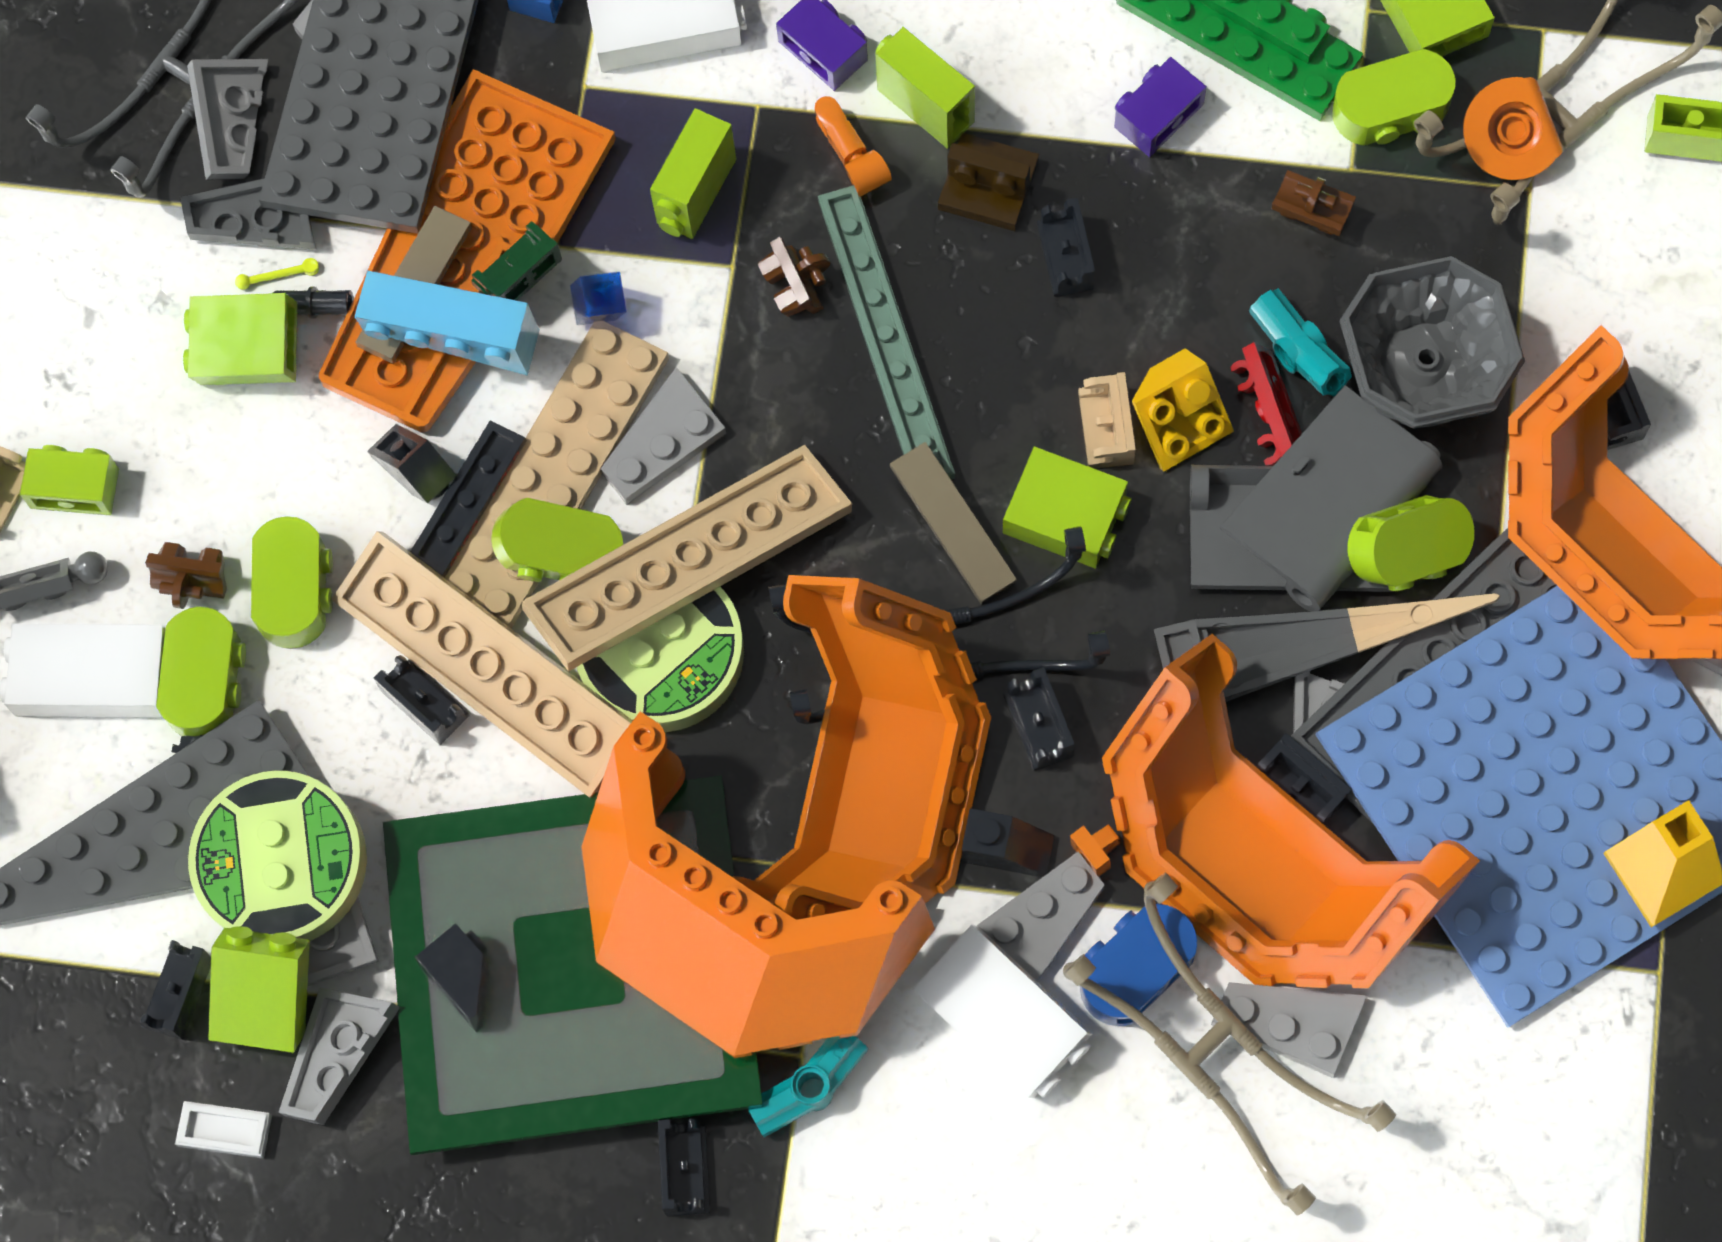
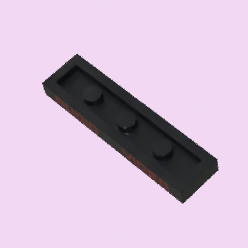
[410,420,527,578]

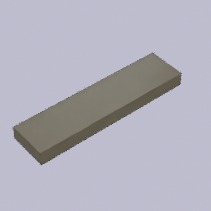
[356,206,472,364]
[890,442,1017,604]

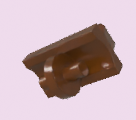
[1271,170,1356,236]
[758,237,831,317]
[145,542,227,609]

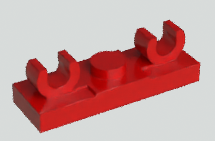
[1230,342,1302,466]

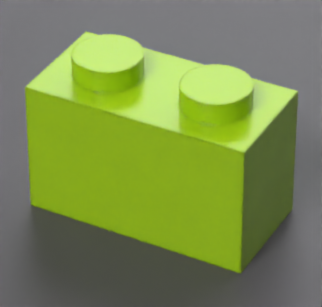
[1644,94,1722,162]
[20,445,119,515]

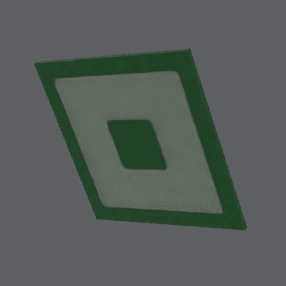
[383,775,763,1155]

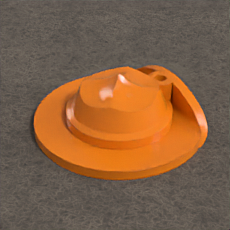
[1463,77,1563,180]

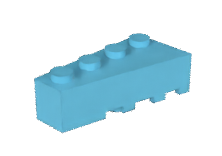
[355,270,540,376]

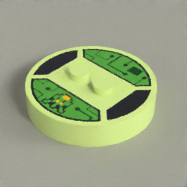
[577,587,744,732]
[188,771,367,941]

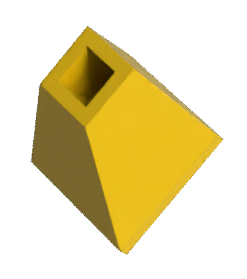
[1132,348,1234,472]
[1603,800,1722,928]

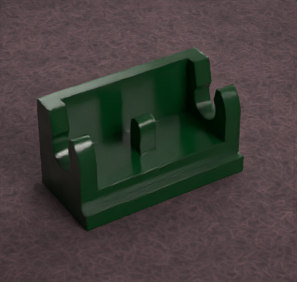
[471,221,562,301]

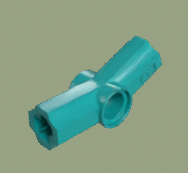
[1249,288,1352,397]
[748,1036,869,1137]

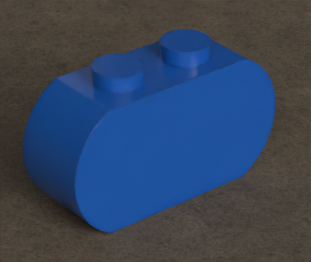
[1080,904,1197,1026]

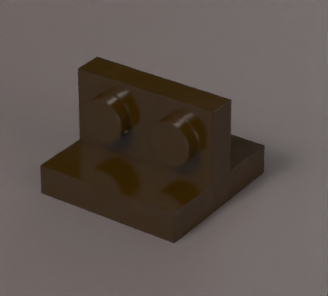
[938,133,1039,232]

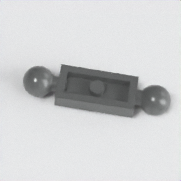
[0,551,108,611]

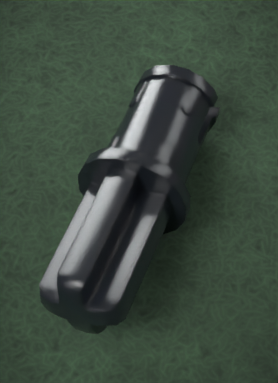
[273,286,354,319]

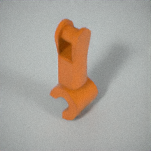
[814,96,892,197]

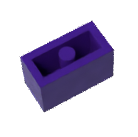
[776,0,868,91]
[1114,56,1207,158]

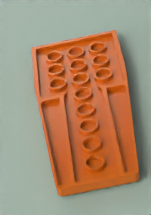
[319,69,616,433]

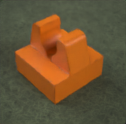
[1070,825,1120,877]

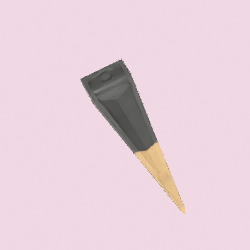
[1154,593,1500,702]

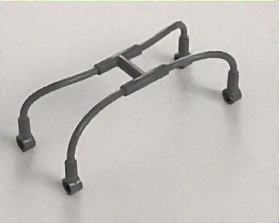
[26,0,298,197]

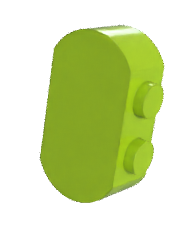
[1332,49,1455,146]
[1347,495,1474,591]
[491,497,623,582]
[251,516,333,649]
[156,607,246,737]

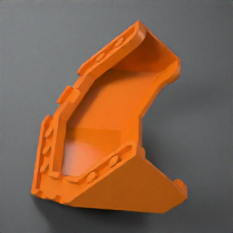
[1508,325,1722,659]
[731,575,991,920]
[1102,634,1480,988]
[581,711,935,1058]

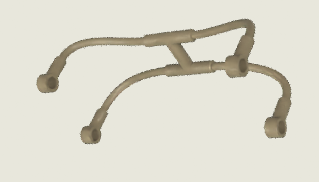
[1414,0,1722,225]
[1063,872,1396,1216]

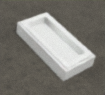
[175,1101,272,1159]

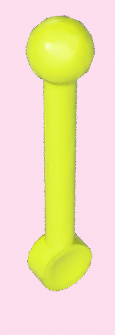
[235,258,319,290]

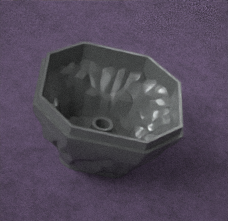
[1340,256,1525,429]

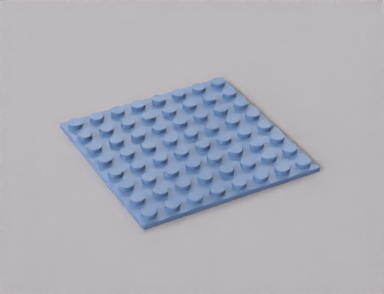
[1315,586,1722,1028]

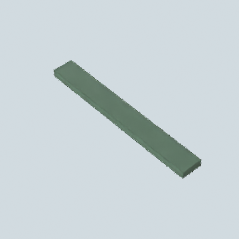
[818,185,955,480]

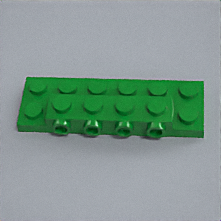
[1116,0,1363,121]

